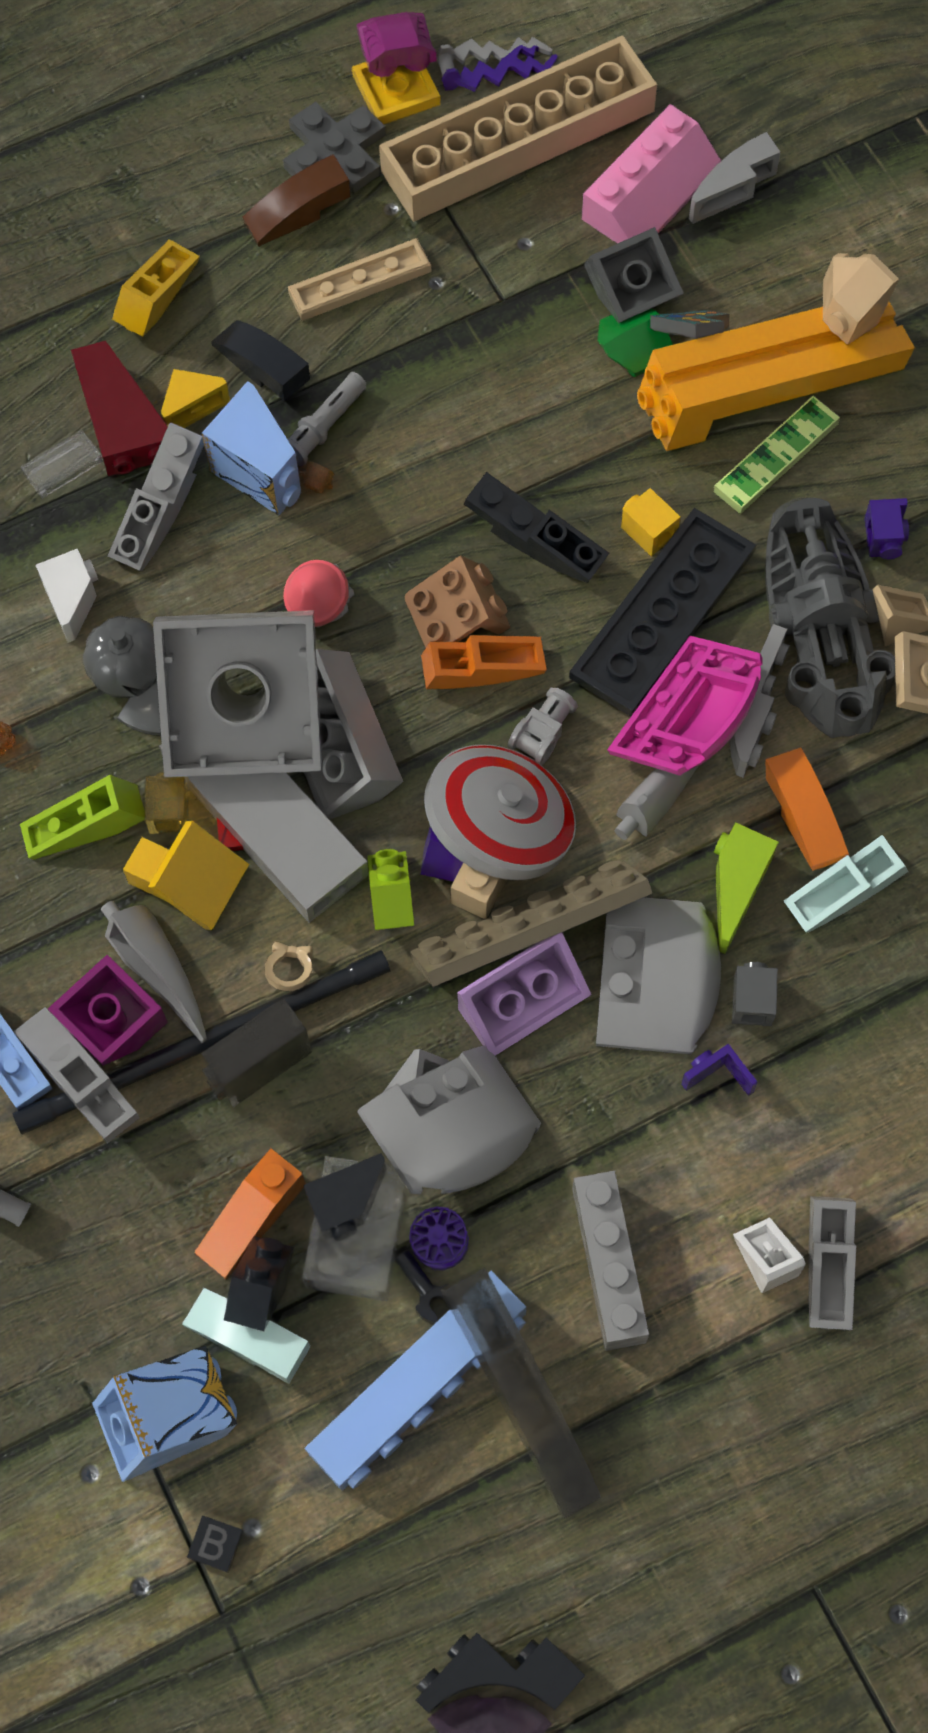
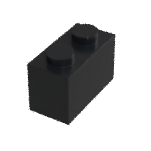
[223,1236,294,1332]

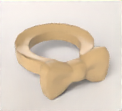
[265,942,314,991]

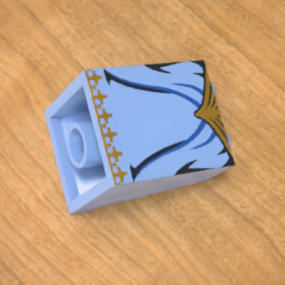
[202,381,301,516]
[92,1345,237,1482]

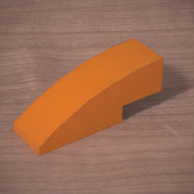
[421,635,547,689]
[765,748,849,871]

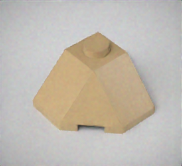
[823,253,899,345]

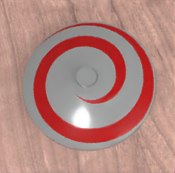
[424,744,576,880]

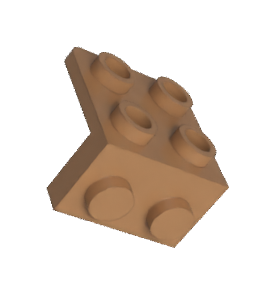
[405,555,511,648]

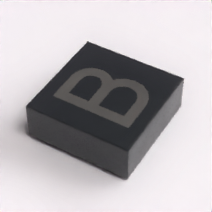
[187,1515,244,1573]

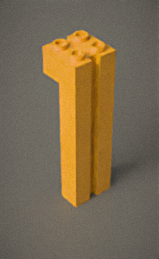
[637,302,915,452]

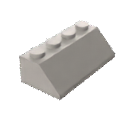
[304,649,404,820]

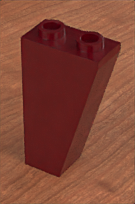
[71,340,168,476]

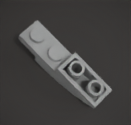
[108,422,204,571]
[729,624,790,778]
[13,1007,140,1144]

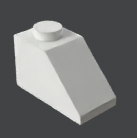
[36,548,98,643]

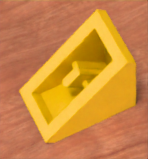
[161,369,230,428]

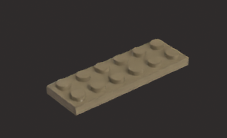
[410,861,653,987]

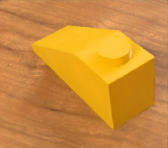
[112,239,200,337]

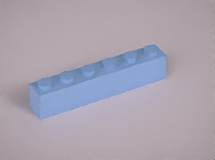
[305,1271,526,1491]

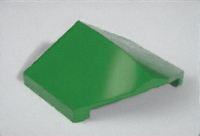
[598,309,673,377]

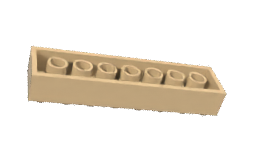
[379,35,657,222]

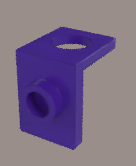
[681,1044,758,1096]

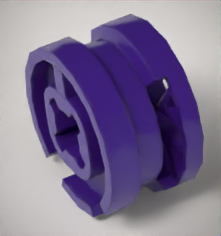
[409,1206,469,1270]

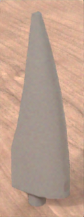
[614,766,698,840]
[101,901,207,1043]

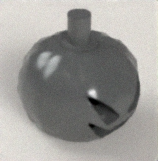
[83,615,157,699]

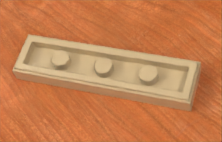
[288,238,431,321]

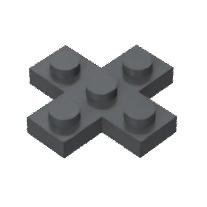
[283,102,386,193]

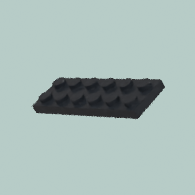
[569,508,756,717]

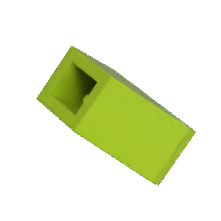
[367,849,414,930]

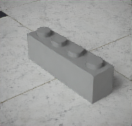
[572,1171,649,1351]

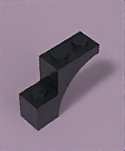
[416,1633,585,1714]

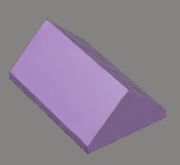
[458,932,592,1056]

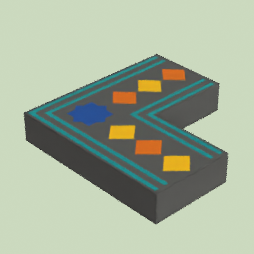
[650,310,729,339]

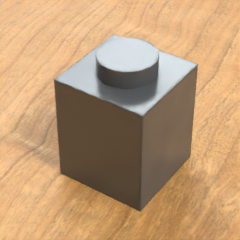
[732,962,778,1026]

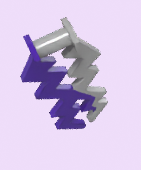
[436,37,558,92]

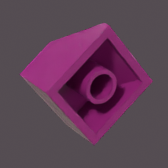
[48,954,168,1066]

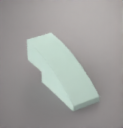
[784,835,909,933]
[182,1288,310,1384]

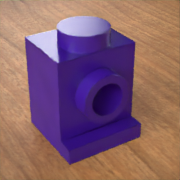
[864,498,909,559]

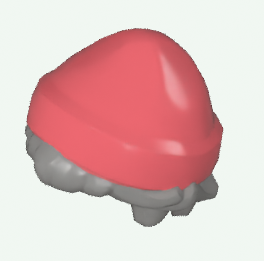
[284,560,354,627]

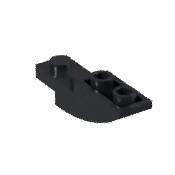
[464,472,609,583]

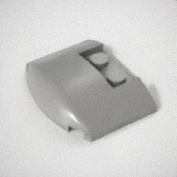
[596,897,721,1055]
[358,1046,541,1194]

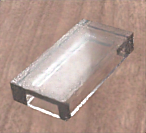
[21,430,103,498]

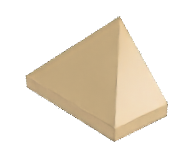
[872,585,928,646]

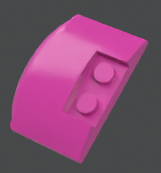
[607,636,763,776]

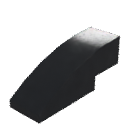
[211,320,310,401]

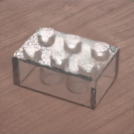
[302,1156,408,1301]

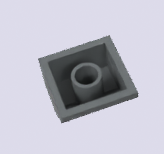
[584,227,684,323]

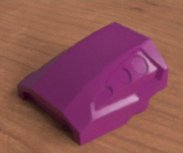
[357,12,436,77]

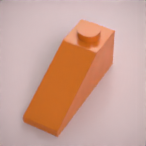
[194,1148,306,1279]

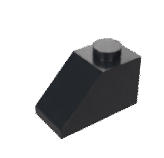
[303,1153,387,1241]

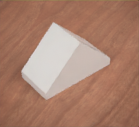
[733,1218,806,1293]

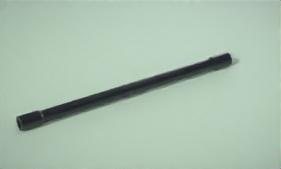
[12,950,391,1135]

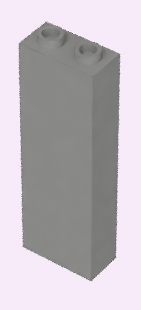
[159,744,369,923]

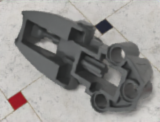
[765,497,896,738]

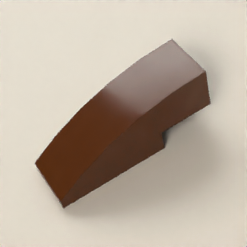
[243,154,351,247]

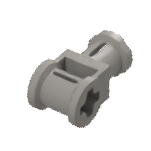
[507,687,578,765]

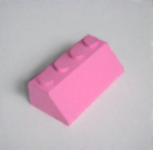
[582,104,721,244]

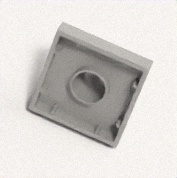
[153,610,322,777]

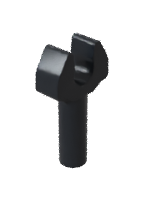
[395,1251,456,1325]

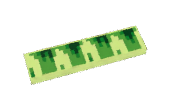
[714,396,840,514]

